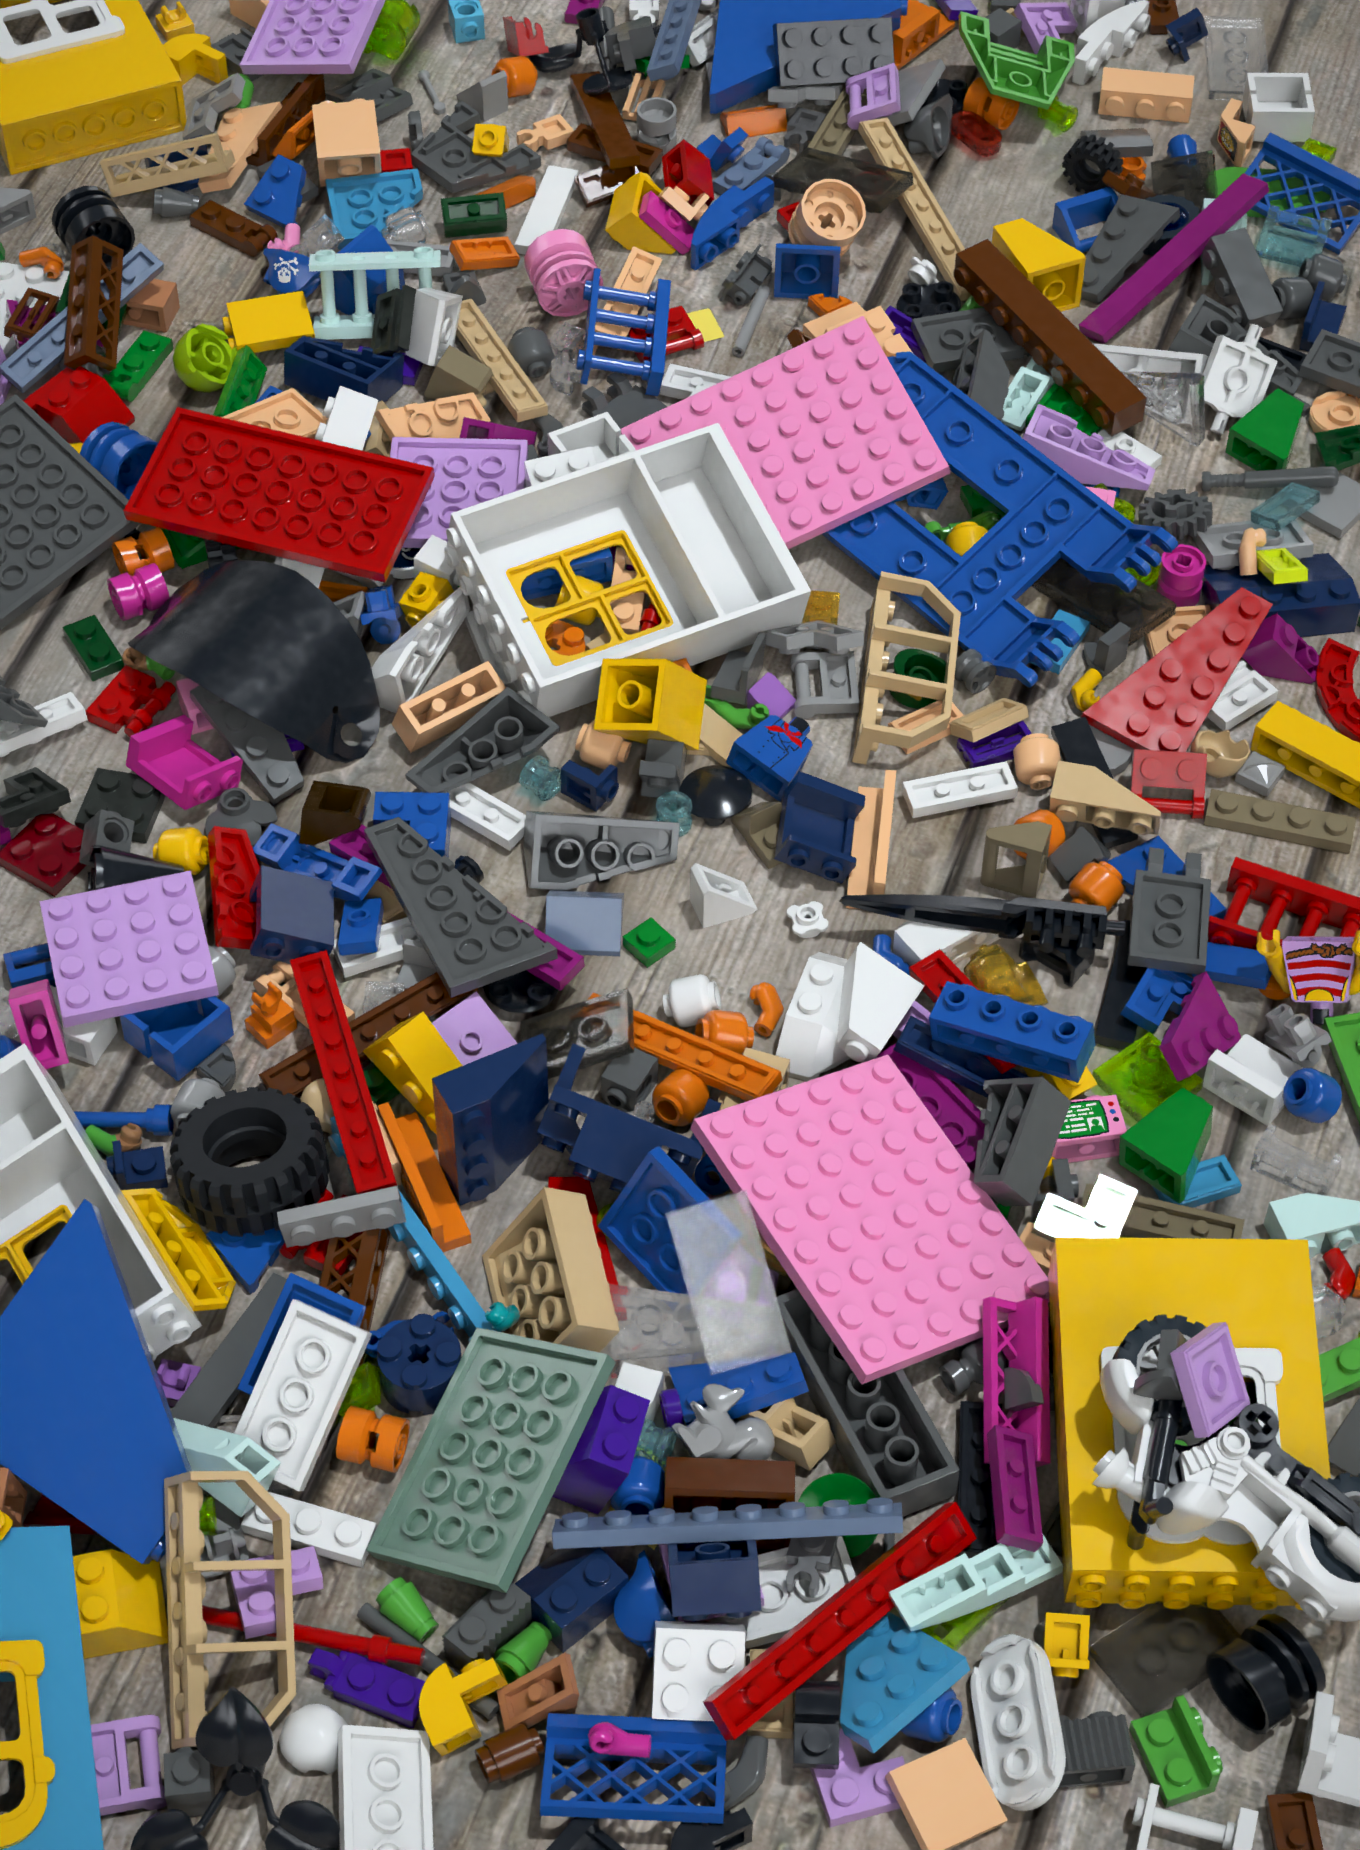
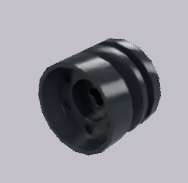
[51,186,135,270]
[1206,1613,1326,1734]

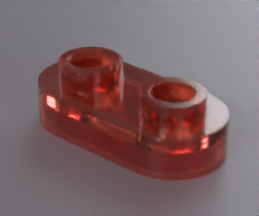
[951,111,1002,157]

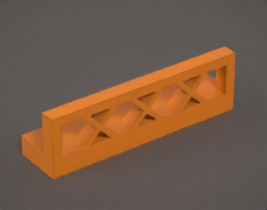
[377,1102,471,1252]

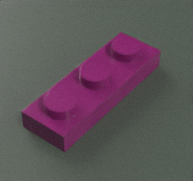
[987,1425,1043,1552]

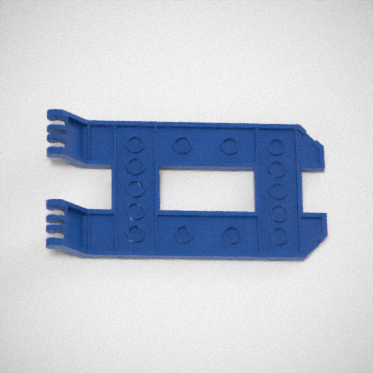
[822,351,1179,688]

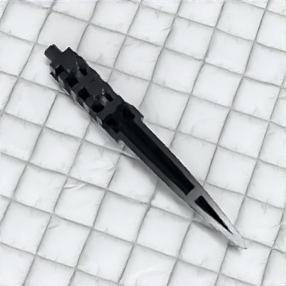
[839,894,1125,958]

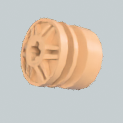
[788,179,866,258]

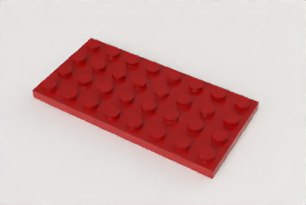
[123,407,435,583]

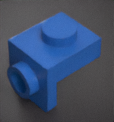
[696,127,748,172]

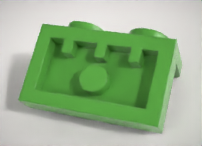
[1129,1695,1223,1808]

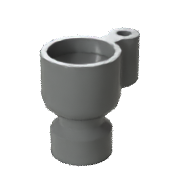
[939,1337,1008,1396]

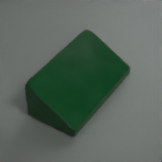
[440,192,507,238]

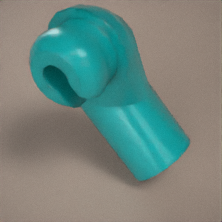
[485,1302,520,1332]

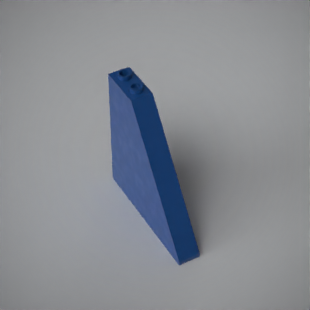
[709,0,908,114]
[0,1199,192,1564]

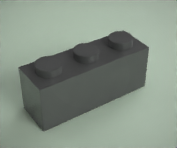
[1202,227,1283,332]

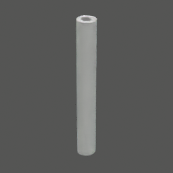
[732,285,770,357]

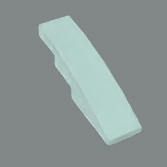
[1001,358,1054,431]
[889,1533,1063,1632]

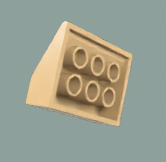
[482,1187,620,1353]

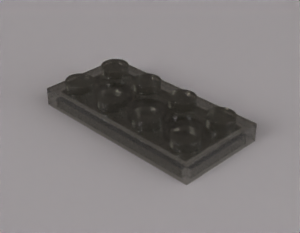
[773,147,913,214]
[1032,558,1176,647]

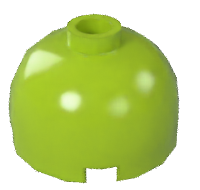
[173,324,237,393]

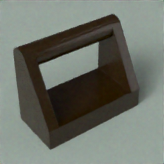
[299,780,371,845]

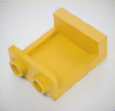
[222,291,315,353]

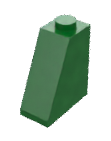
[1225,388,1304,471]
[1119,1087,1213,1204]

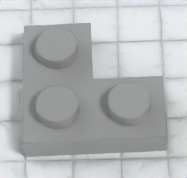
[182,72,245,140]
[768,84,842,108]
[764,620,864,655]

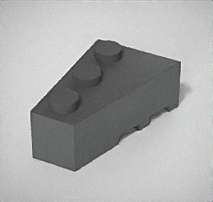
[974,1077,1071,1206]

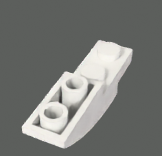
[1072,0,1151,86]

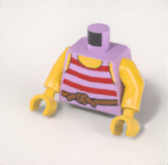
[1257,929,1360,1024]

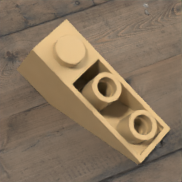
[1049,760,1161,835]

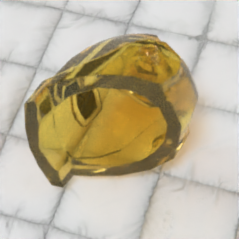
[964,944,1049,1006]

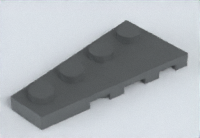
[1081,194,1180,303]
[190,685,304,805]

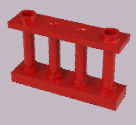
[1208,857,1360,950]

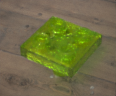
[1092,1032,1204,1122]

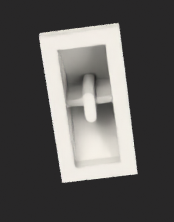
[690,863,757,928]

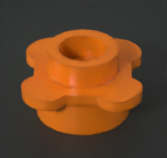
[1120,157,1147,181]

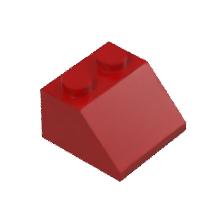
[36,366,135,444]

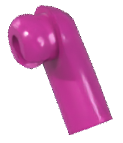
[588,1722,652,1758]

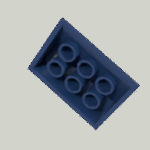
[1201,553,1360,637]
[432,1033,549,1206]

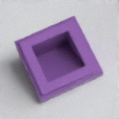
[747,672,796,719]

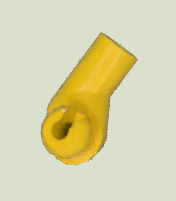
[1071,668,1102,712]

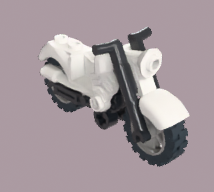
[1092,1315,1360,1622]

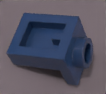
[561,760,619,812]
[106,1140,168,1190]

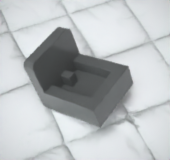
[1031,1159,1079,1224]

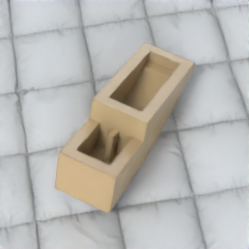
[735,1398,836,1471]

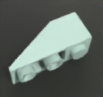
[1264,1193,1360,1259]
[173,1418,281,1517]

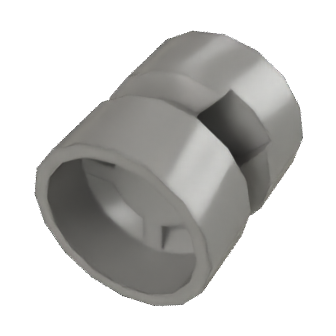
[637,97,677,156]

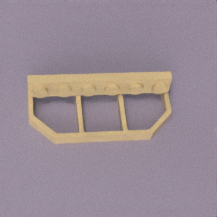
[852,571,961,765]
[164,1471,296,1749]

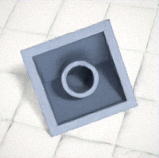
[545,890,624,956]

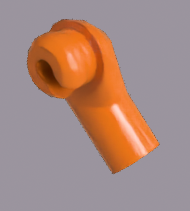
[19,247,64,279]
[750,982,784,1037]

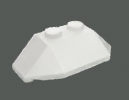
[776,952,850,1081]

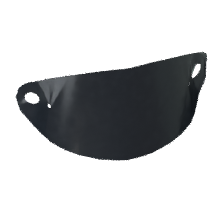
[128,560,380,763]

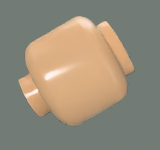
[575,719,632,770]
[1013,733,1061,790]

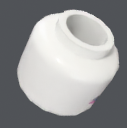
[663,974,721,1027]

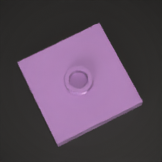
[432,992,518,1066]
[1170,1322,1251,1438]

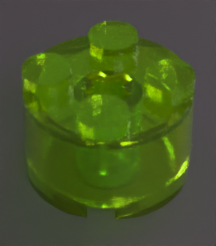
[363,0,420,60]

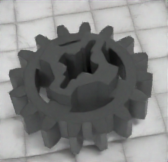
[1138,489,1213,540]

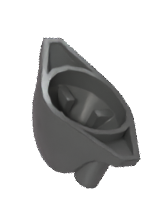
[903,94,953,158]

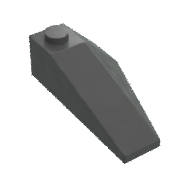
[524,811,680,890]

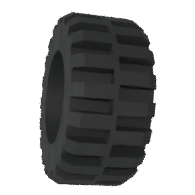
[170,1087,330,1237]

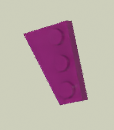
[1159,971,1241,1082]

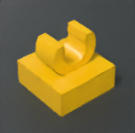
[155,1,195,41]

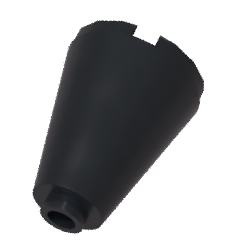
[88,845,184,891]

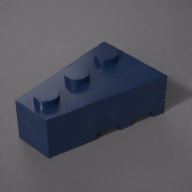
[284,336,404,403]

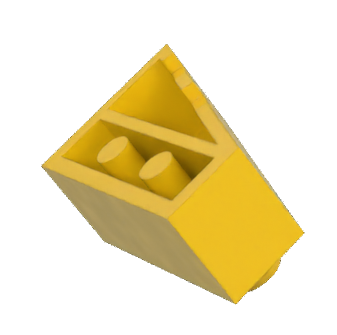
[363,1012,462,1135]

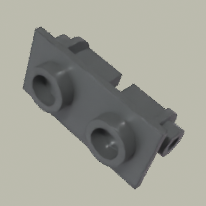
[719,244,772,305]

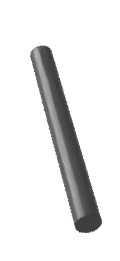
[357,1603,500,1720]

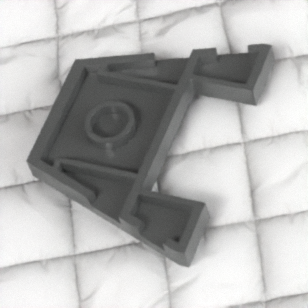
[411,100,541,193]

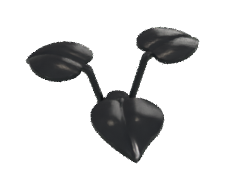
[529,8,661,95]
[130,1687,340,1850]

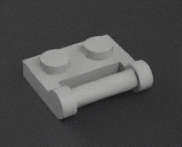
[790,651,859,719]

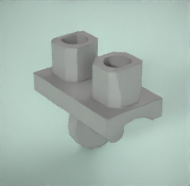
[1264,1003,1332,1068]

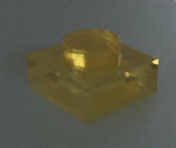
[803,590,840,625]

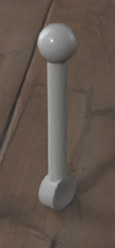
[418,70,446,115]

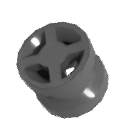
[955,649,996,694]

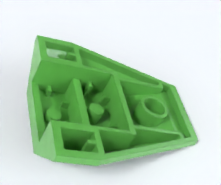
[959,11,1075,110]

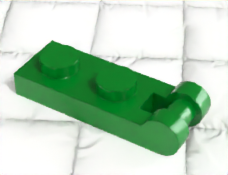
[102,330,174,402]

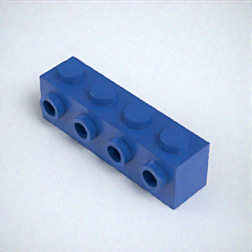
[929,981,1096,1083]

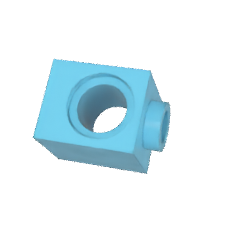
[448,0,485,43]

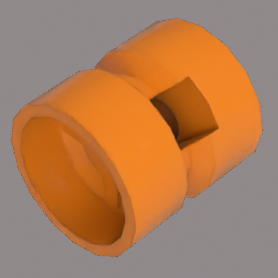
[963,77,1020,131]
[112,527,175,576]
[336,1405,410,1473]

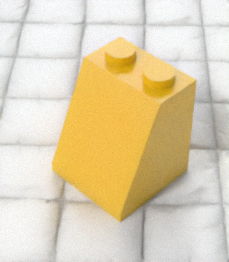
[992,218,1086,312]
[594,659,707,750]

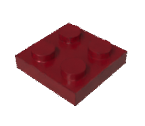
[0,813,87,897]

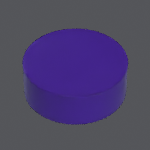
[659,1388,684,1432]

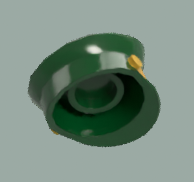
[889,649,946,709]

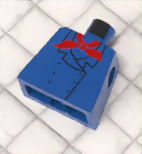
[726,715,813,802]

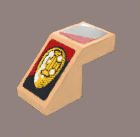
[1217,98,1256,167]

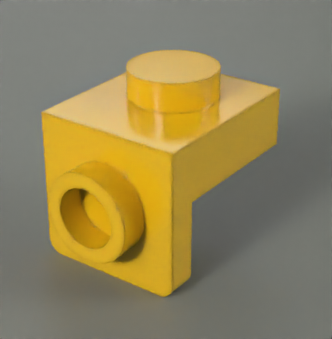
[472,123,510,157]
[1043,1612,1090,1678]

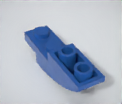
[691,176,774,271]

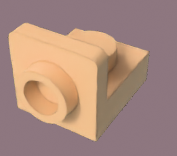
[658,186,710,222]

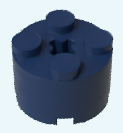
[377,1314,462,1415]

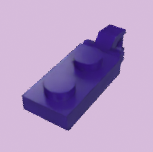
[308,1648,425,1729]

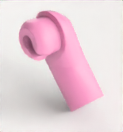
[267,223,300,253]

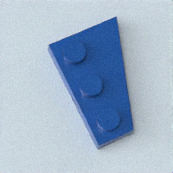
[668,1352,809,1426]

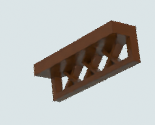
[246,74,326,167]
[64,235,124,371]
[319,1228,390,1373]

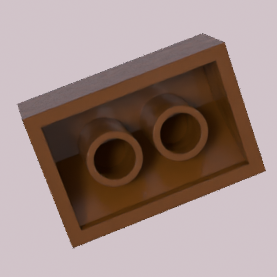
[664,1457,795,1555]

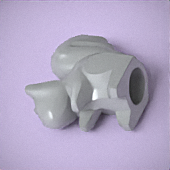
[671,1383,775,1460]

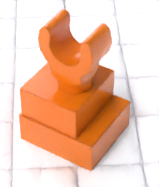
[244,981,297,1049]

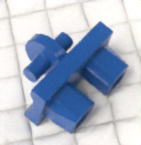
[360,585,404,644]

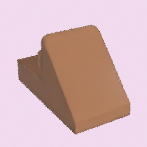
[496,1653,579,1730]

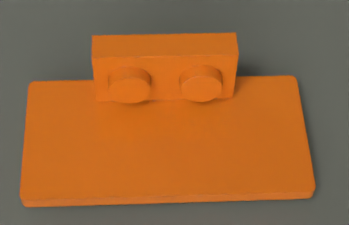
[893,0,955,70]

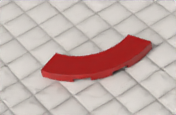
[1315,638,1360,743]

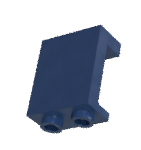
[774,771,866,884]
[250,865,334,964]

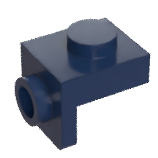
[1166,8,1209,62]

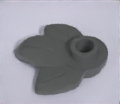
[205,788,278,848]

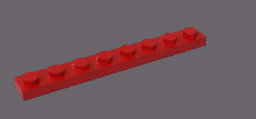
[290,950,397,1194]
[703,1502,977,1740]

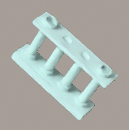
[309,246,441,340]

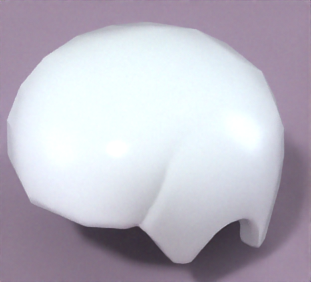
[279,1704,348,1774]

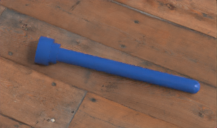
[73,1104,174,1136]

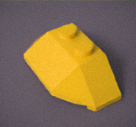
[121,1188,236,1312]

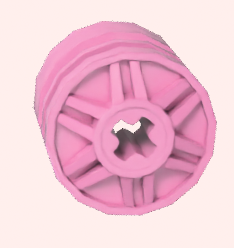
[524,229,603,317]

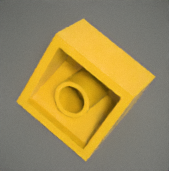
[605,172,676,254]
[73,1549,168,1659]

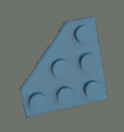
[325,169,423,250]
[840,1612,970,1754]

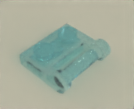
[1256,205,1333,267]

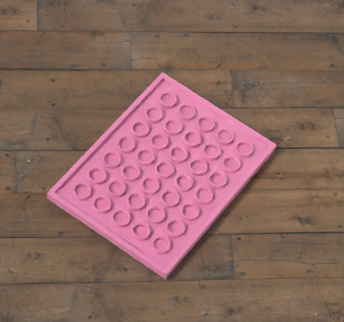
[621,316,950,549]
[690,1055,1049,1385]

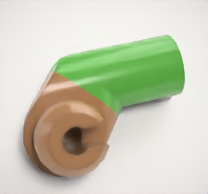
[122,647,175,680]
[85,1123,142,1156]

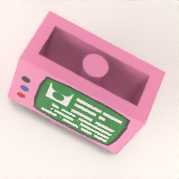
[1052,1095,1127,1163]

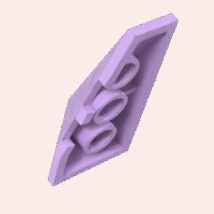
[1023,404,1156,491]

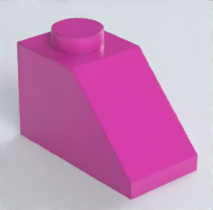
[8,979,69,1069]

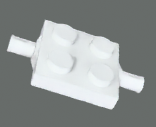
[1194,324,1278,435]

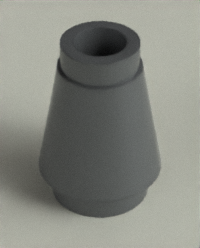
[153,186,199,218]

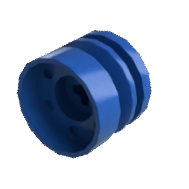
[80,422,158,500]

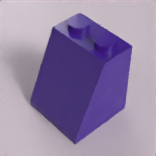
[552,1385,650,1515]

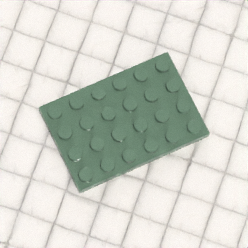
[366,1327,616,1593]

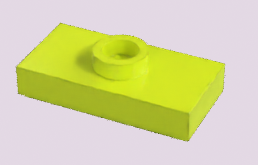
[1256,548,1308,584]

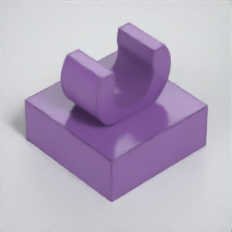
[157,1358,201,1407]

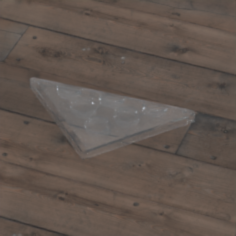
[1121,371,1205,447]

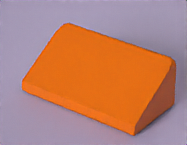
[720,104,787,137]
[273,110,315,160]
[476,175,536,209]

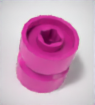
[1156,544,1206,608]
[107,563,170,621]

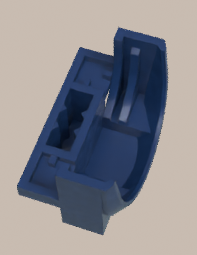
[537,1043,721,1194]

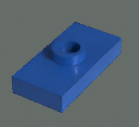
[338,898,384,956]

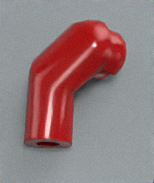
[1321,1248,1356,1304]

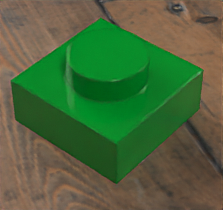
[622,917,676,968]

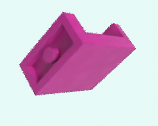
[126,715,243,810]

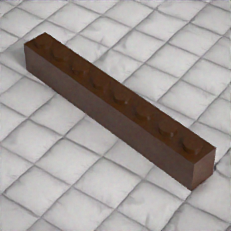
[953,239,1147,437]

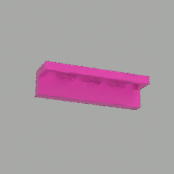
[983,1296,1051,1467]

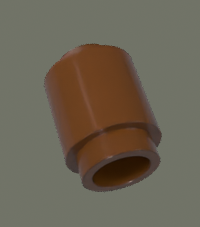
[475,1723,545,1784]

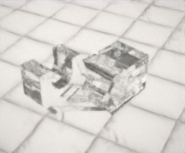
[549,322,585,396]

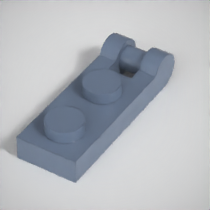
[713,136,790,195]

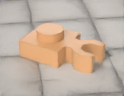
[517,114,574,152]

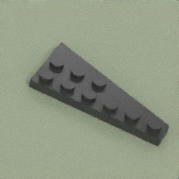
[364,817,558,998]

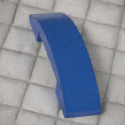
[253,823,383,901]

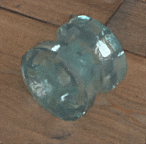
[519,755,561,801]
[656,791,693,837]
[634,1418,677,1469]

